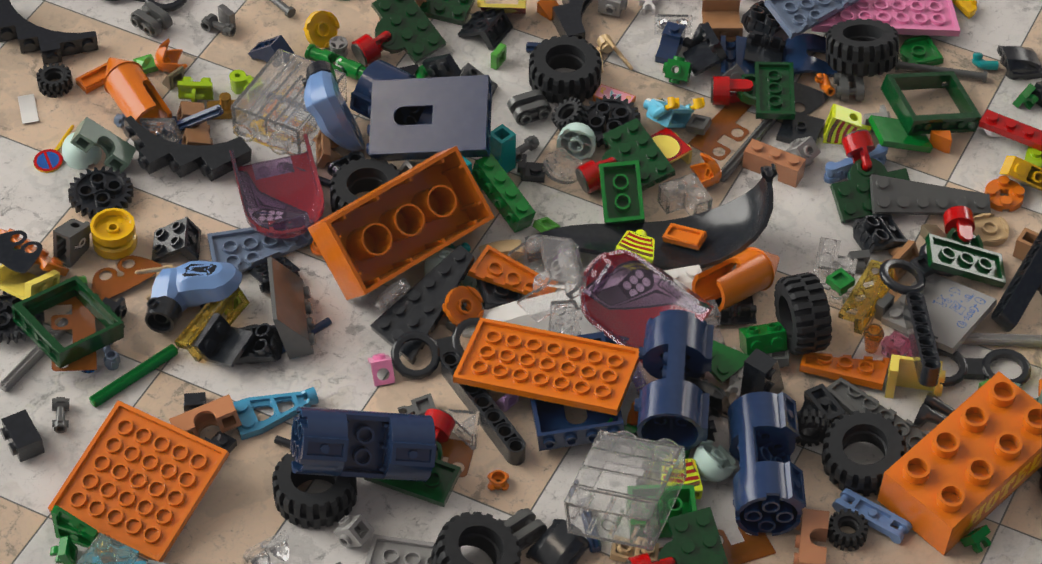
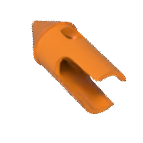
[104,57,172,135]
[692,247,780,313]

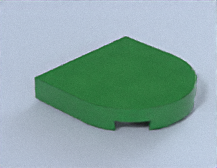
[899,35,944,66]

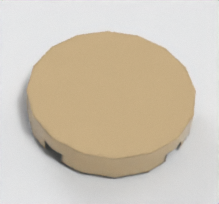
[973,213,1010,247]

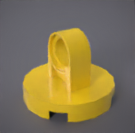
[303,11,340,48]

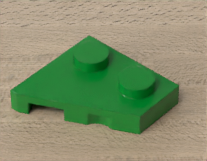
[710,340,749,385]
[51,505,100,550]

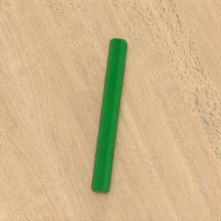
[89,344,178,407]

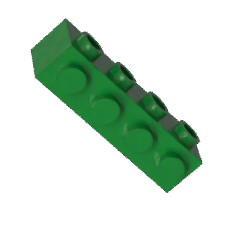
[472,153,536,233]

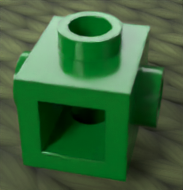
[662,56,693,84]

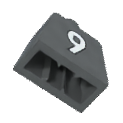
[53,219,91,268]

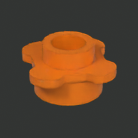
[487,470,509,491]

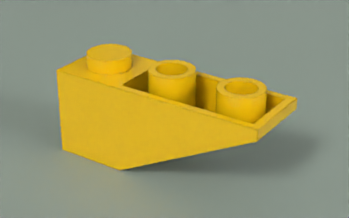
[999,156,1042,191]

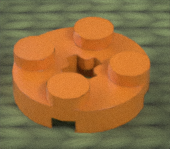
[984,176,1025,212]
[442,286,484,326]

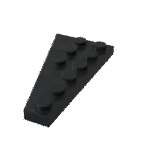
[370,245,475,364]

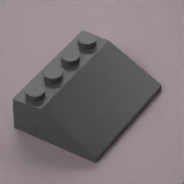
[267,257,316,360]

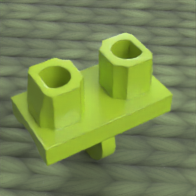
[177,76,214,102]

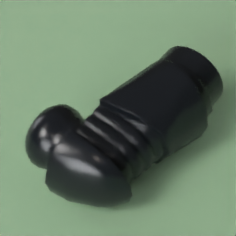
[682,23,705,50]

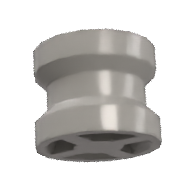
[329,36,348,58]

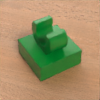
[1012,83,1039,110]
[825,268,856,296]
[960,525,991,553]
[50,536,78,564]

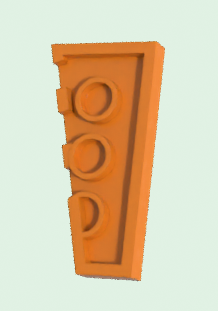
[0,228,69,276]
[467,245,558,297]
[799,353,890,390]

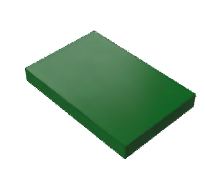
[868,115,933,153]

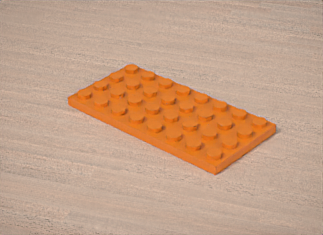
[453,317,640,416]

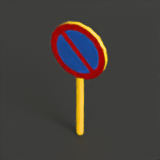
[33,125,74,173]

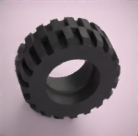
[826,19,899,77]
[529,35,602,104]
[330,157,402,213]
[774,272,832,356]
[822,410,907,497]
[272,452,357,529]
[431,512,522,564]

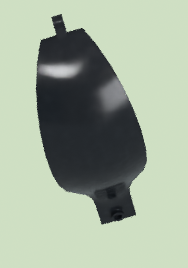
[525,163,777,271]

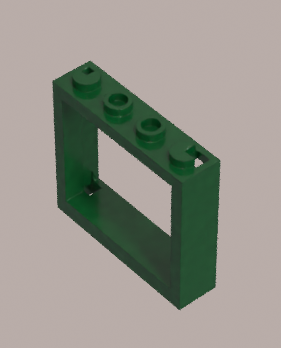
[880,71,982,135]
[12,276,125,368]

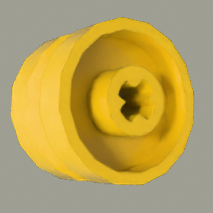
[90,208,138,260]

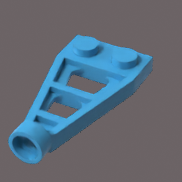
[233,387,319,440]

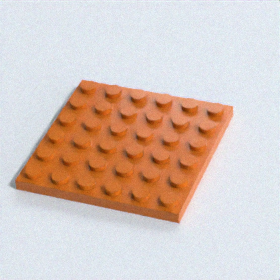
[48,400,230,562]

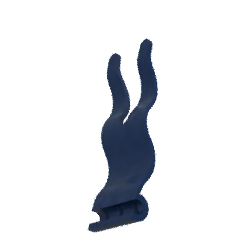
[720,33,837,77]

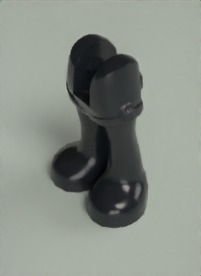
[914,392,954,427]

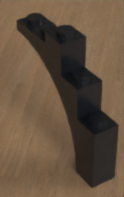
[0,0,99,65]
[552,0,593,40]
[123,116,252,182]

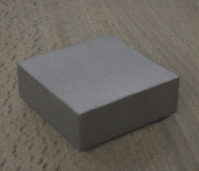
[218,4,236,26]

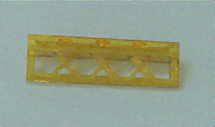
[838,259,894,335]
[174,287,250,362]

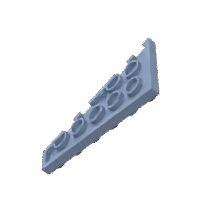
[765,0,859,39]
[207,216,327,273]

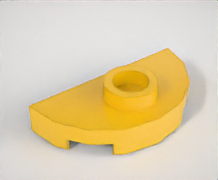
[952,0,977,19]

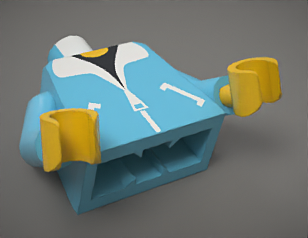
[643,97,705,128]

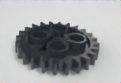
[584,95,641,148]
[68,166,134,219]
[0,291,45,344]

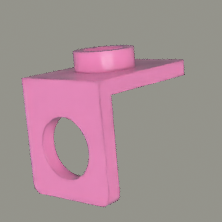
[368,353,395,386]

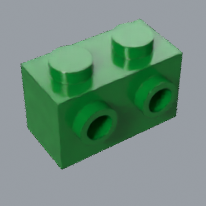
[739,322,787,356]

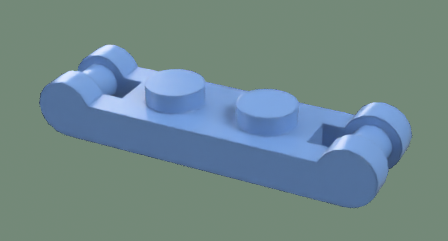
[824,144,888,184]
[832,488,912,544]

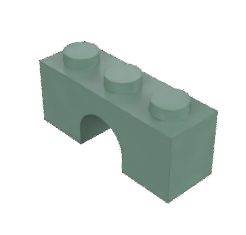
[70,117,136,173]

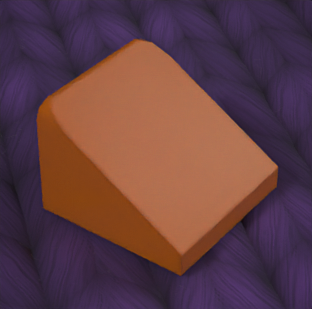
[537,0,559,21]
[929,130,952,154]

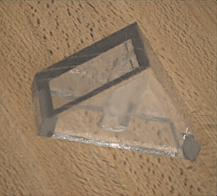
[446,409,479,450]

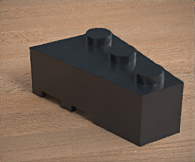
[740,348,784,397]

